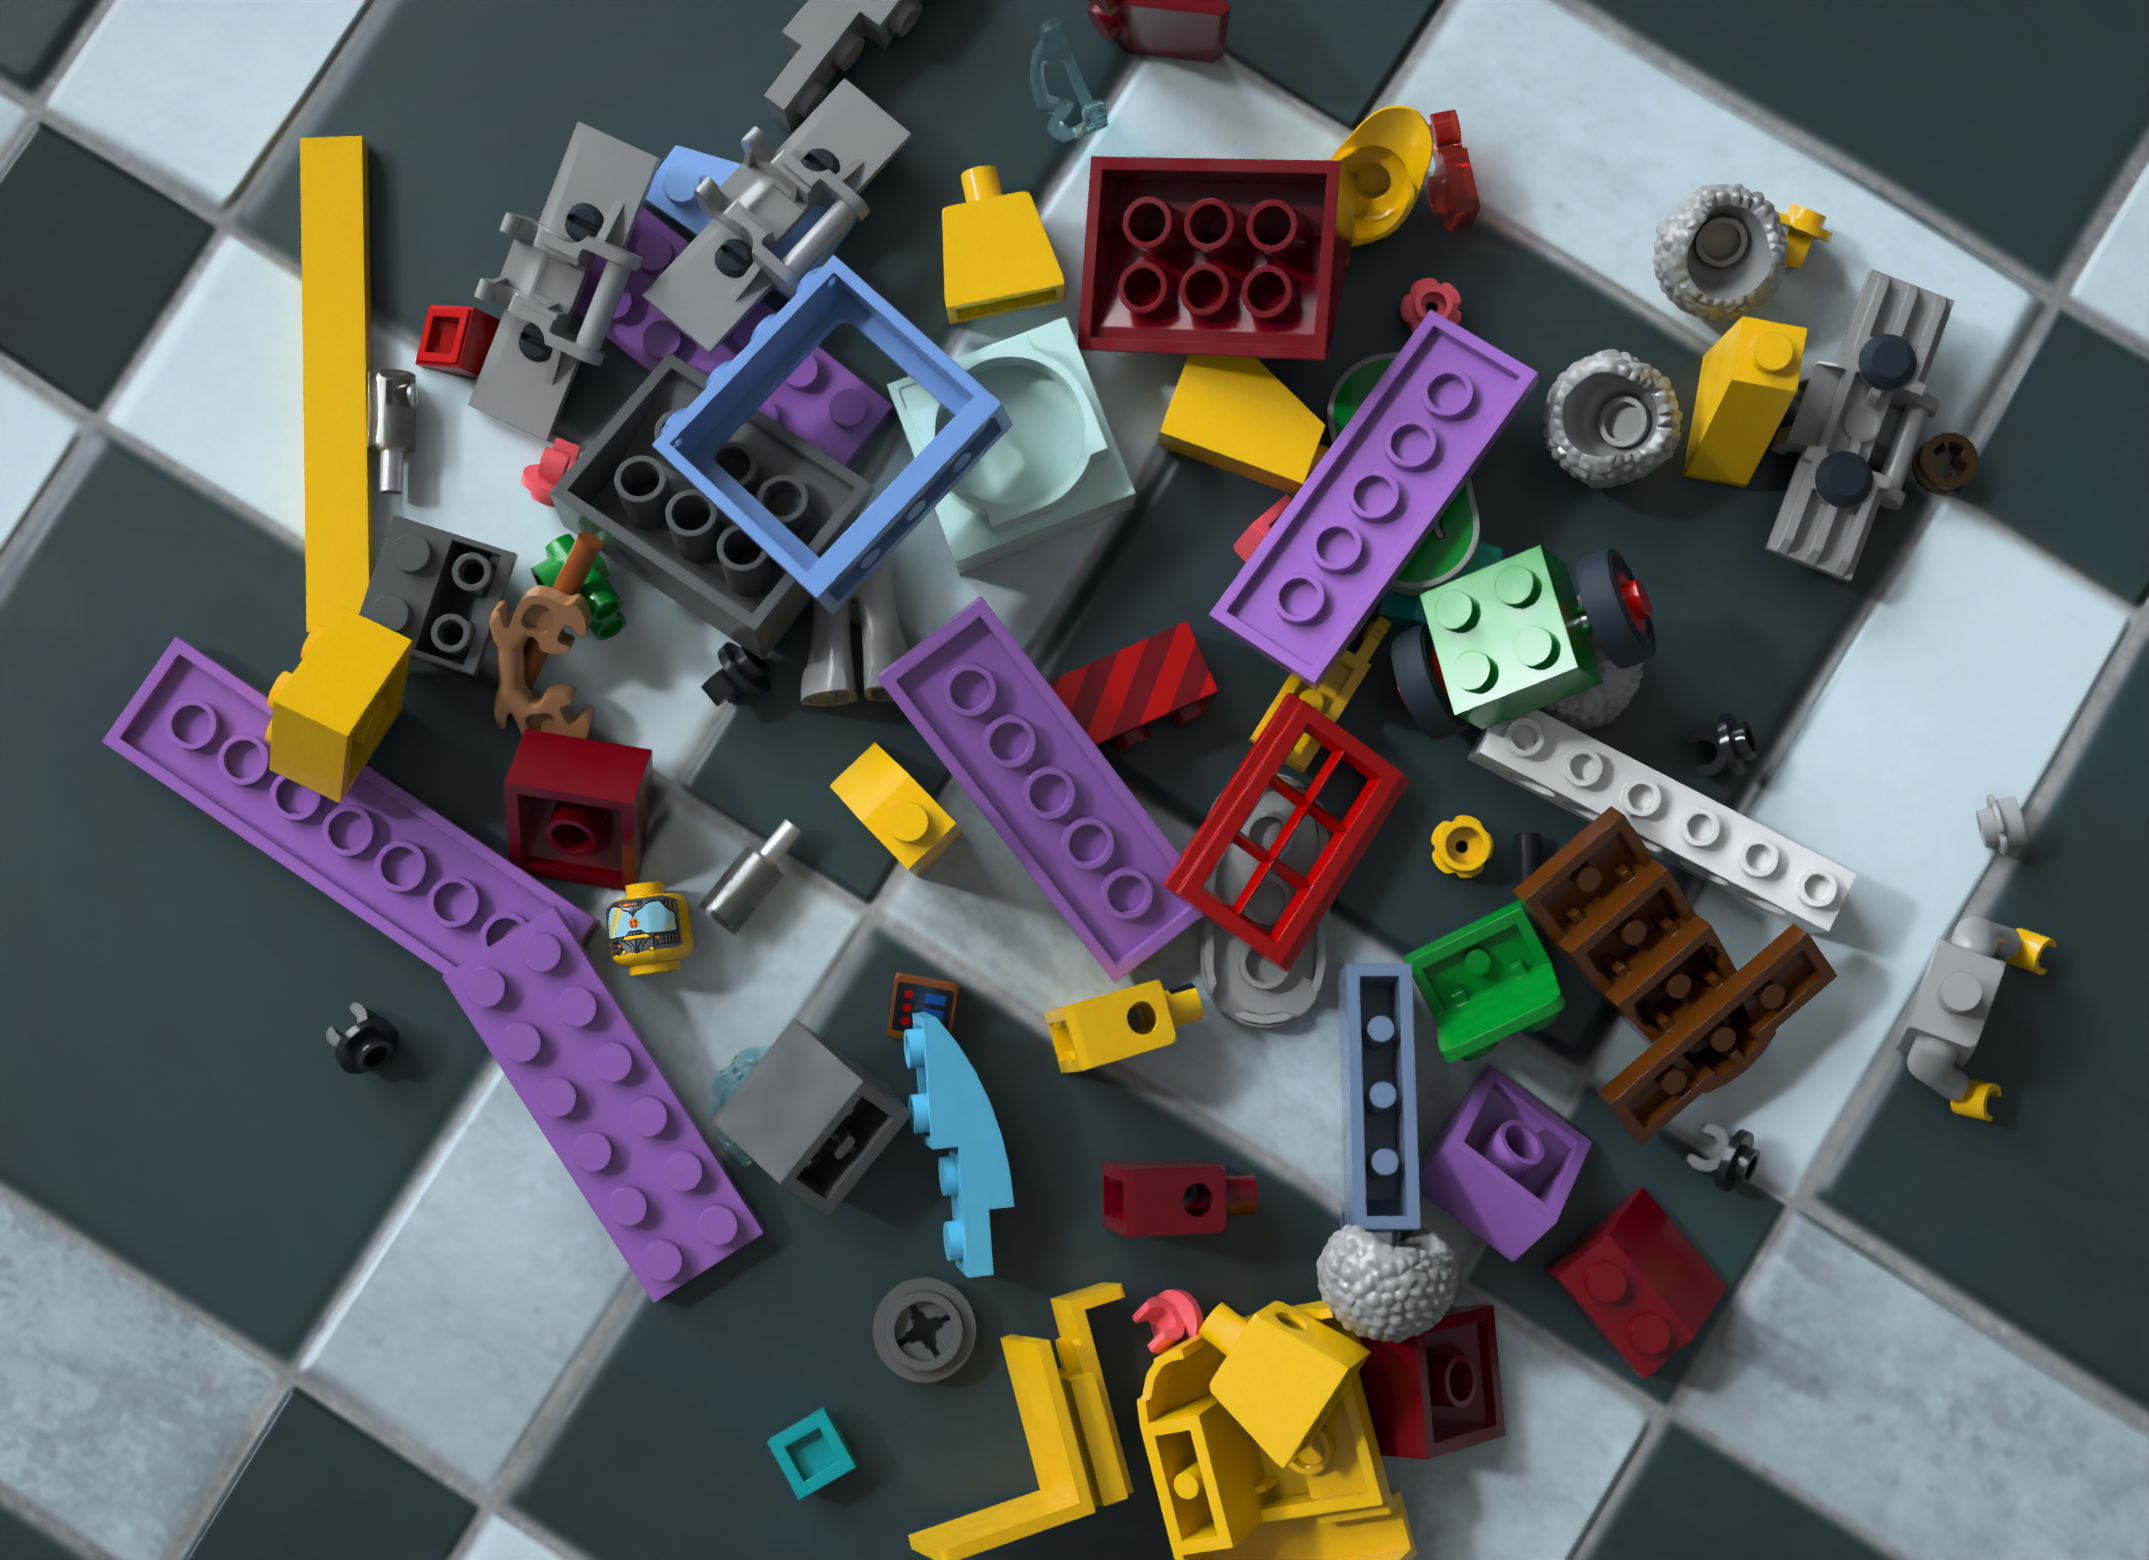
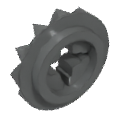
[873,1276,977,1383]

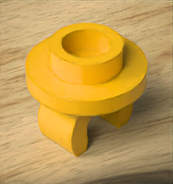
[1778,204,1833,269]

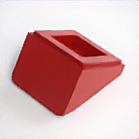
[415,305,500,379]

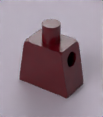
[1102,1160,1258,1237]

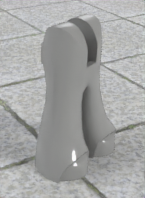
[800,555,909,707]

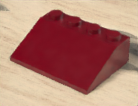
[1077,156,1358,361]

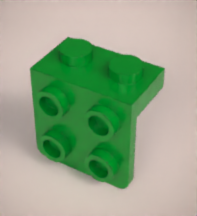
[1404,900,1566,1062]

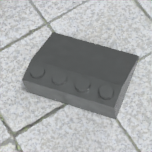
[549,352,874,661]

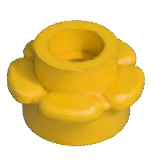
[1431,815,1494,878]

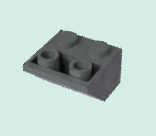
[359,515,518,677]
[712,1018,911,1217]

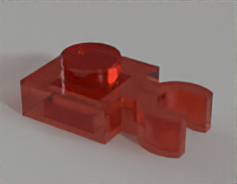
[1427,109,1481,232]

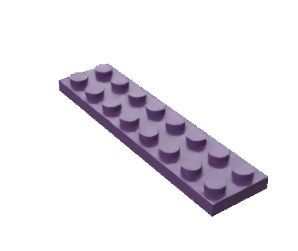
[102,637,600,975]

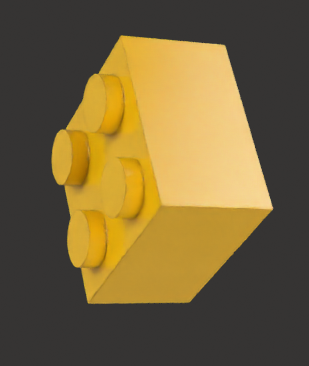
[265,606,412,803]

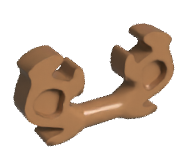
[489,585,595,739]

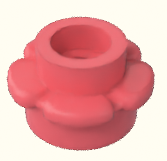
[1400,278,1461,333]

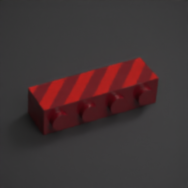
[1047,621,1218,753]

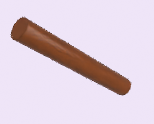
[524,532,603,691]

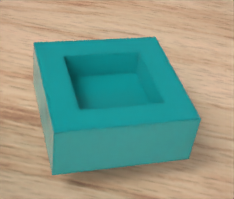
[767,1405,858,1500]

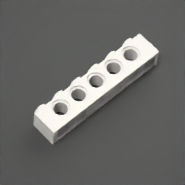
[1468,709,1857,934]

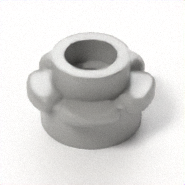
[1976,794,2027,855]

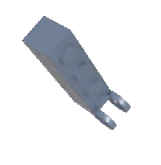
[1338,963,1421,1244]

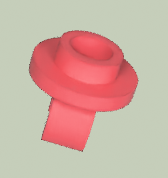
[521,438,581,507]
[1132,1289,1204,1354]

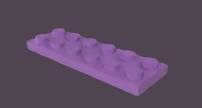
[574,207,895,468]
[1209,310,1538,690]
[876,596,1203,983]
[442,905,765,1303]

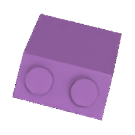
[1419,1064,1592,1262]

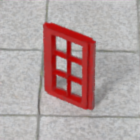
[1162,693,1410,972]

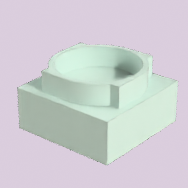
[887,317,1136,574]

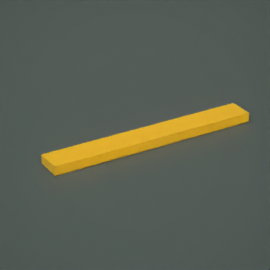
[300,136,375,633]

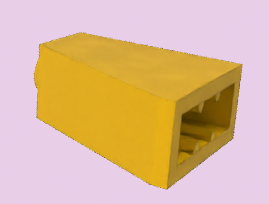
[1683,316,1808,488]
[1157,355,1330,495]
[830,742,963,877]

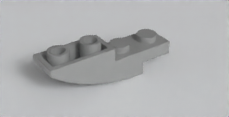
[764,0,922,131]

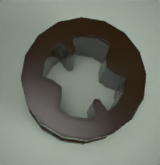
[1912,433,1978,494]

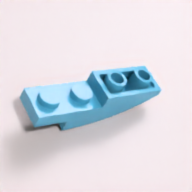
[904,1012,1015,1278]

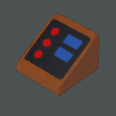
[886,972,961,1039]

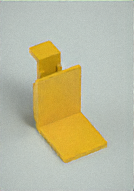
[908,1282,1134,1560]

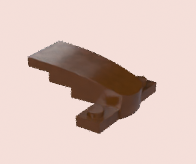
[1512,806,1837,1146]

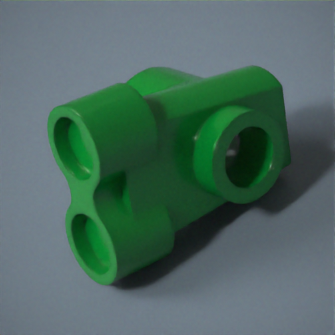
[531,534,626,640]

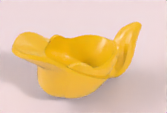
[1330,105,1433,263]

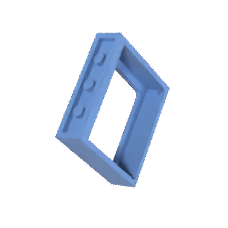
[652,255,1013,615]

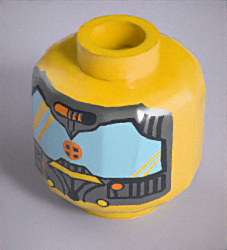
[606,881,695,976]

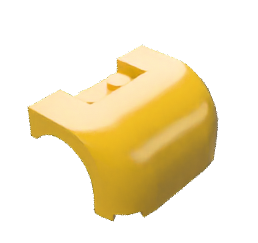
[1137,1300,1418,1560]

